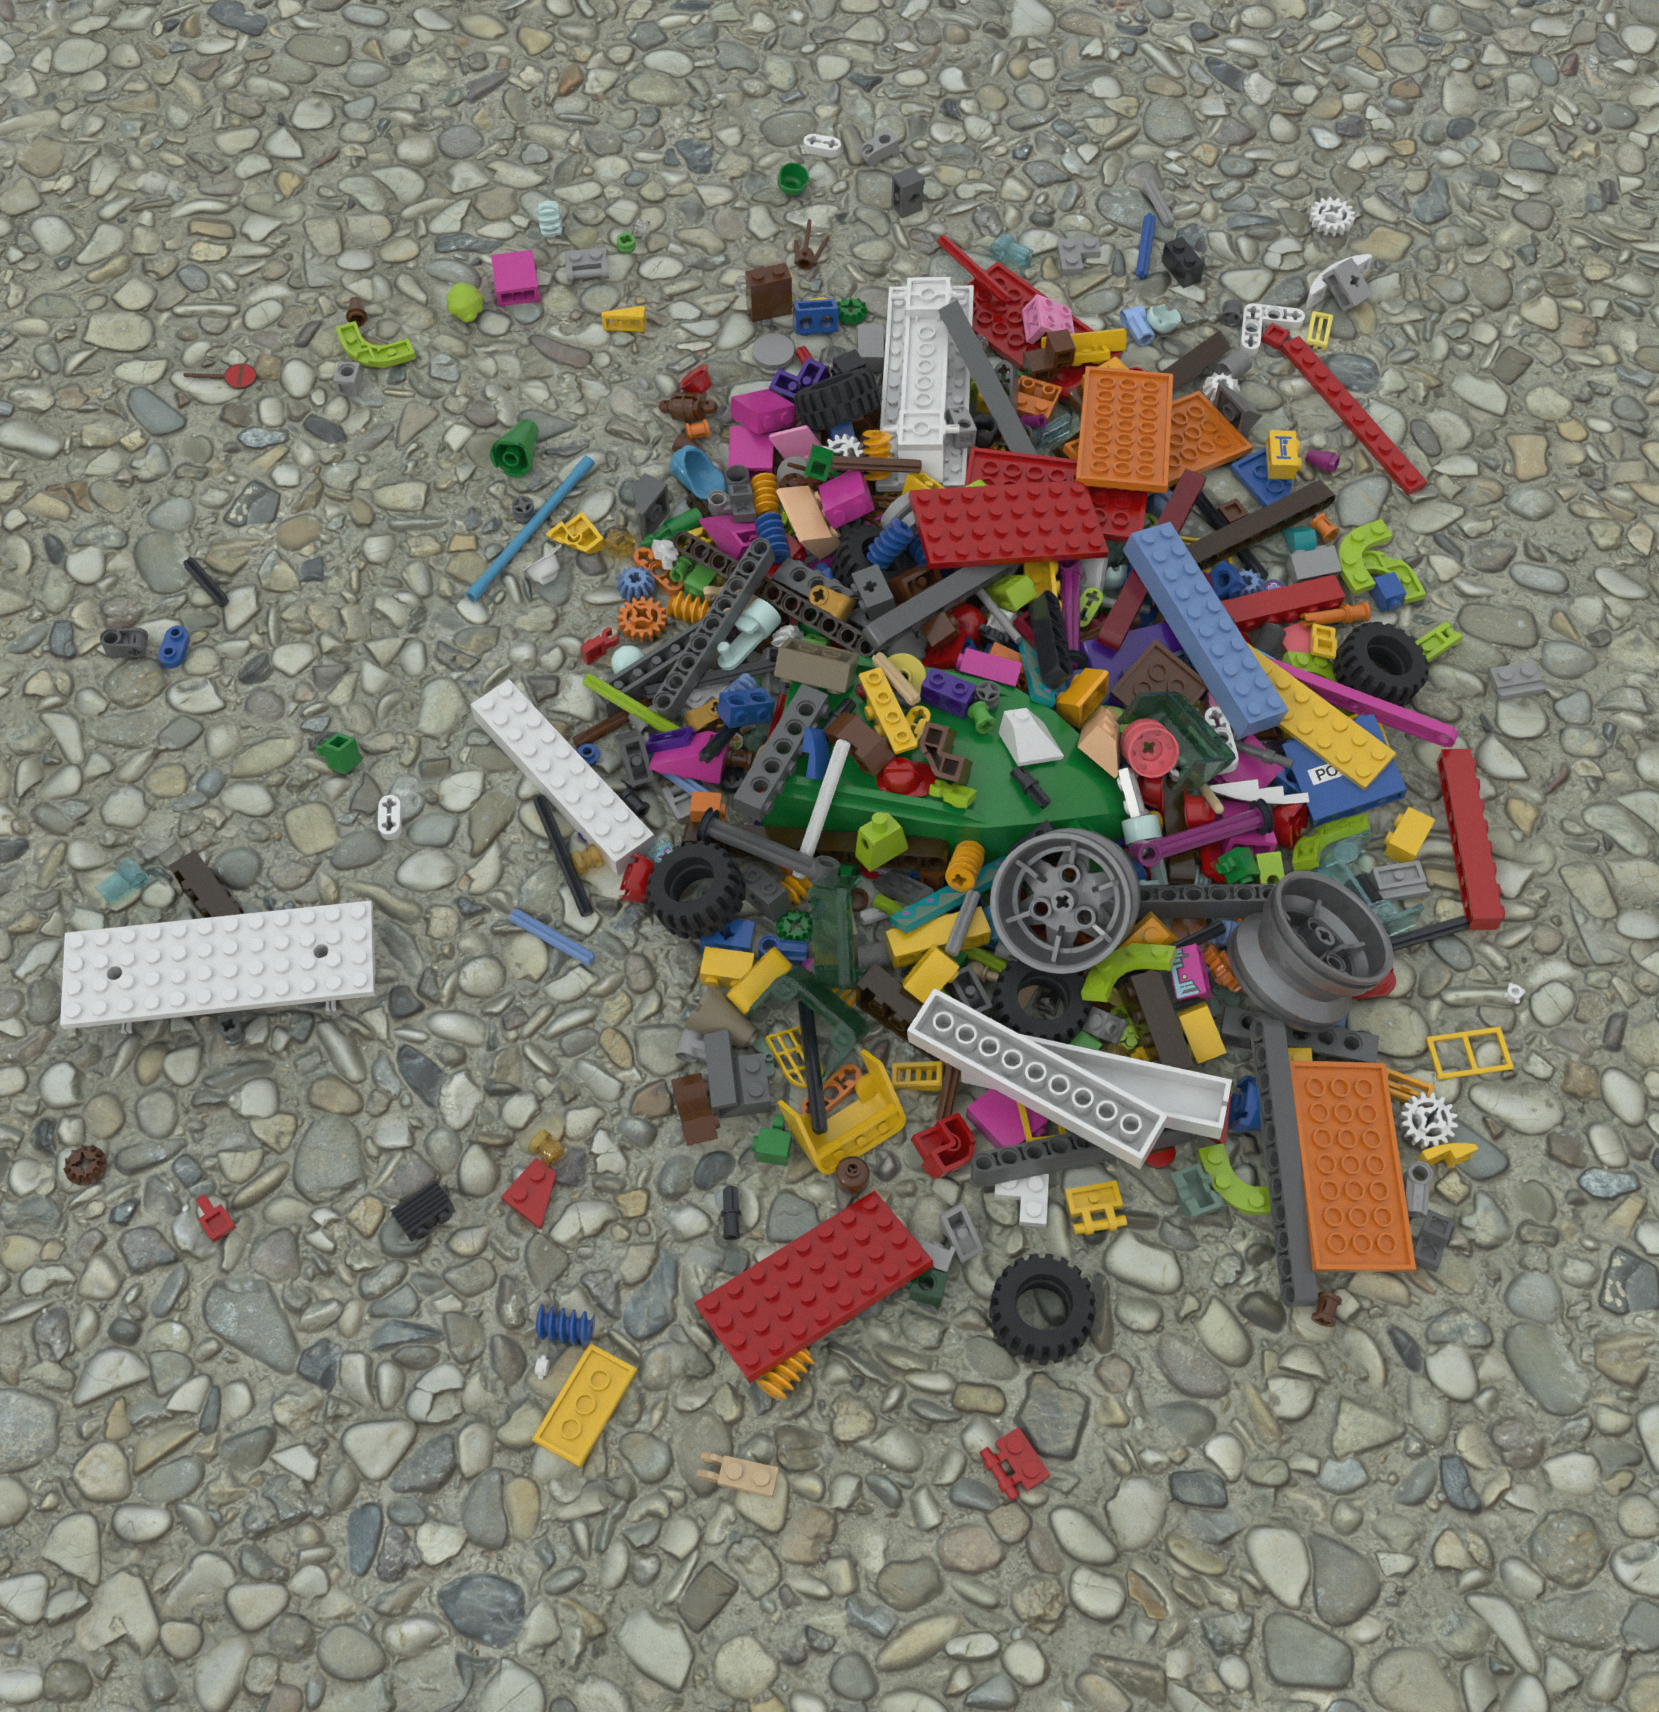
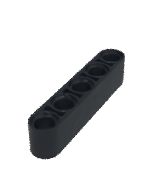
[1028,590,1073,690]

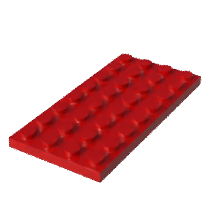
[966,261,1122,403]
[964,447,1148,543]
[908,481,1109,569]
[694,1190,934,1384]

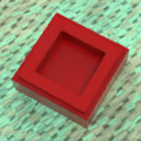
[1261,323,1290,350]

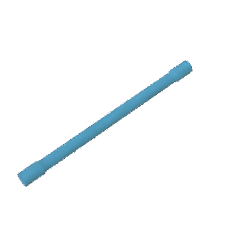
[466,456,595,602]

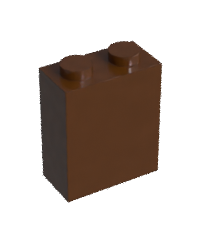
[745,263,792,323]

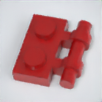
[921,628,967,670]
[979,1427,1050,1501]

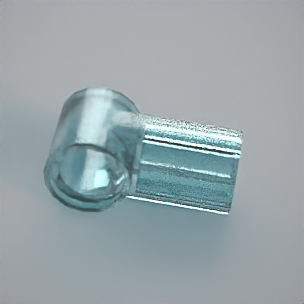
[989,231,1034,267]
[95,857,149,904]

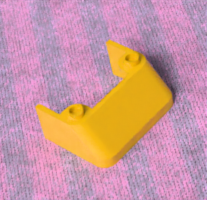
[777,1049,906,1175]

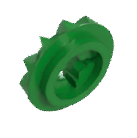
[836,296,868,325]
[776,908,815,942]

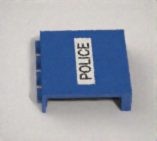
[1281,714,1407,829]

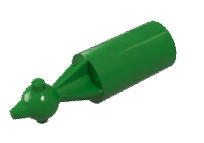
[641,507,703,547]

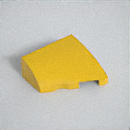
[546,512,609,554]

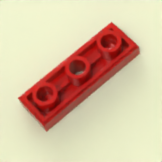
[1198,841,1226,883]

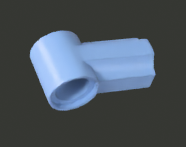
[1120,305,1155,347]

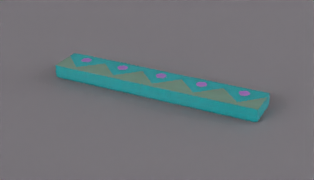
[1014,610,1056,708]
[890,855,1007,934]

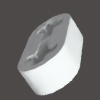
[804,134,841,158]
[378,795,402,840]

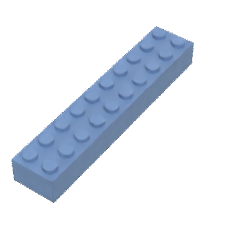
[1123,522,1289,739]

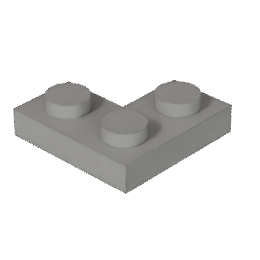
[1057,237,1101,275]

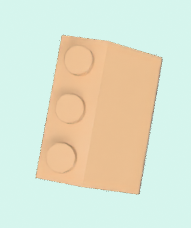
[776,486,841,560]
[1078,705,1121,778]

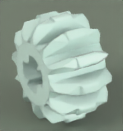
[537,200,563,237]

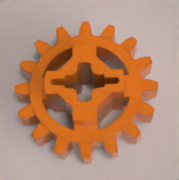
[617,596,668,643]
[1203,944,1243,993]

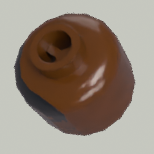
[835,1156,870,1195]

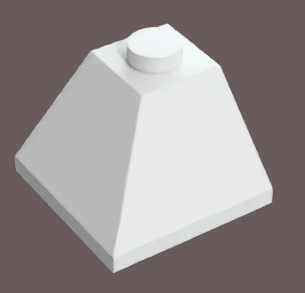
[999,708,1064,766]

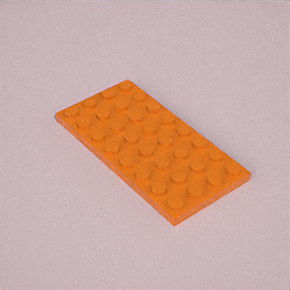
[1075,366,1173,493]
[1063,391,1253,496]
[1289,1060,1416,1272]

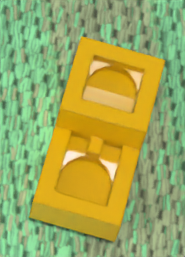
[1310,623,1337,660]
[1416,1143,1478,1168]

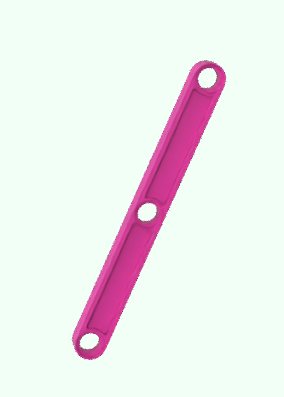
[1266,656,1458,747]

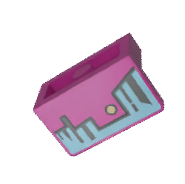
[1171,944,1213,1000]

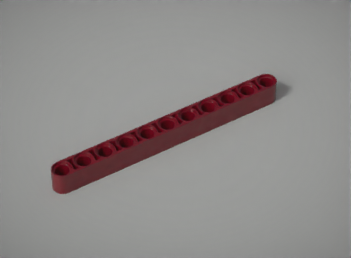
[1096,469,1207,652]

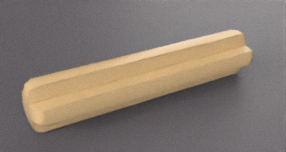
[872,652,921,706]

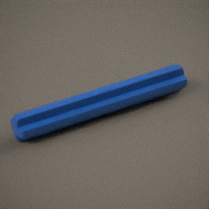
[1136,213,1156,279]

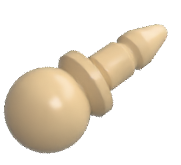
[967,961,999,983]

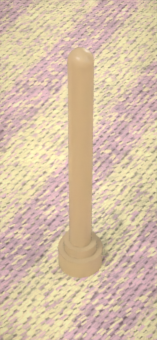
[1188,770,1224,814]

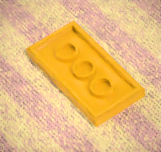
[532,1343,638,1469]

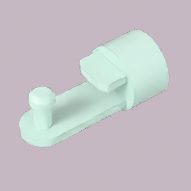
[717,598,781,671]
[1121,814,1168,885]

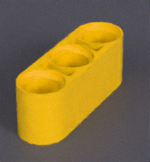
[726,946,792,1014]

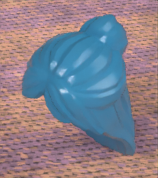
[670,445,727,500]

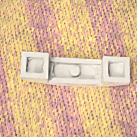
[1305,254,1373,309]

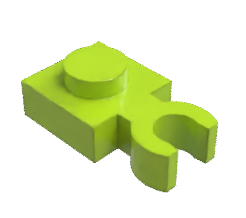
[929,779,977,808]

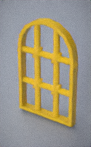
[765,1026,824,1089]

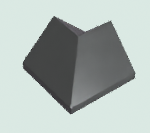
[1214,382,1262,437]

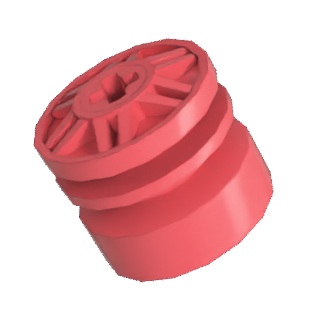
[1119,718,1179,778]

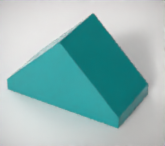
[1282,526,1317,554]

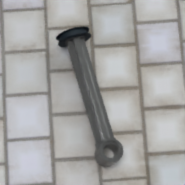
[696,807,840,890]

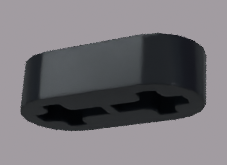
[722,766,744,794]

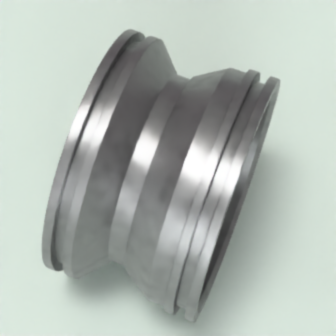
[990,828,1141,974]
[1227,871,1394,1033]

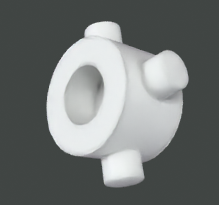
[1503,983,1525,1004]
[535,1355,550,1379]

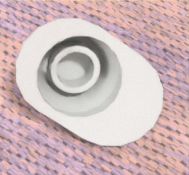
[521,544,562,585]

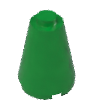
[490,419,539,477]

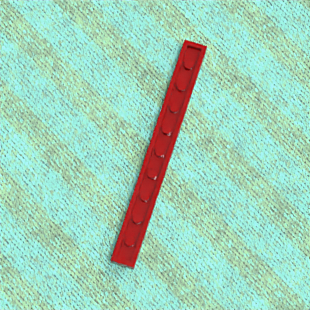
[1280,336,1427,496]

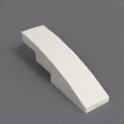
[1209,779,1309,804]

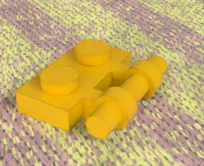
[1064,1180,1127,1236]

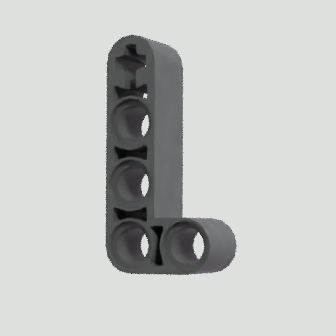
[994,361,1038,451]

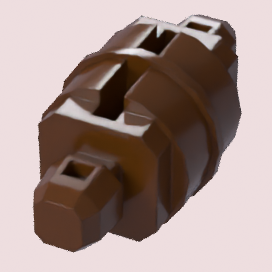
[659,391,718,422]

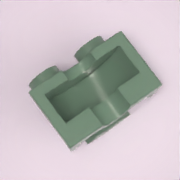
[1170,1163,1224,1220]

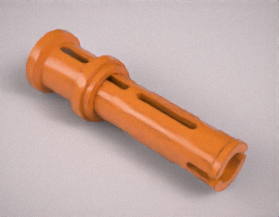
[1300,601,1371,628]

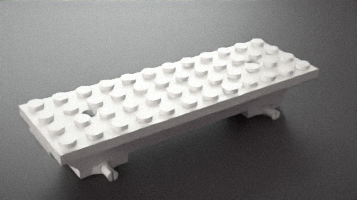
[876,277,974,492]
[60,901,375,1034]

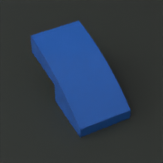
[802,727,829,780]

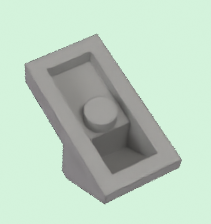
[939,1203,984,1263]

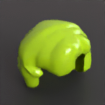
[447,282,484,323]

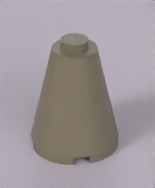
[684,985,758,1050]

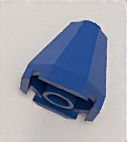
[1228,1075,1262,1132]

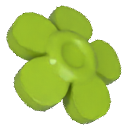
[1120,1019,1140,1047]

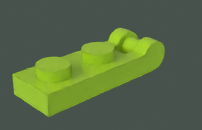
[1415,621,1464,663]

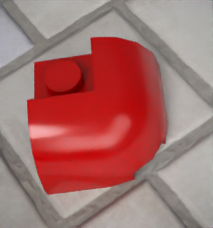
[911,1112,976,1179]

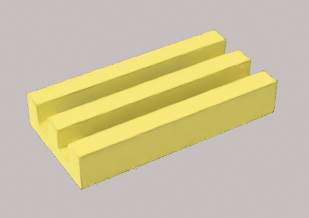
[1306,311,1333,351]

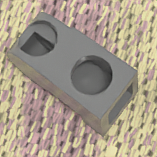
[859,129,900,166]
[946,406,977,449]

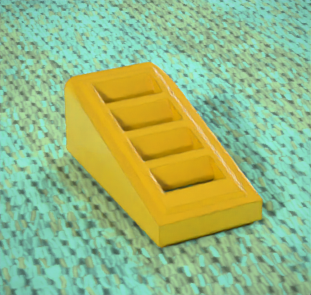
[601,306,646,332]
[892,1061,946,1091]

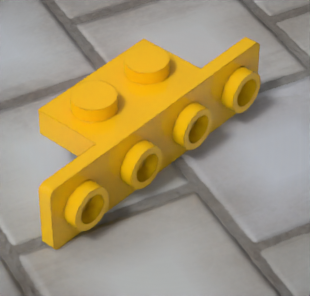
[1041,328,1126,366]
[1022,561,1062,611]
[859,667,918,754]

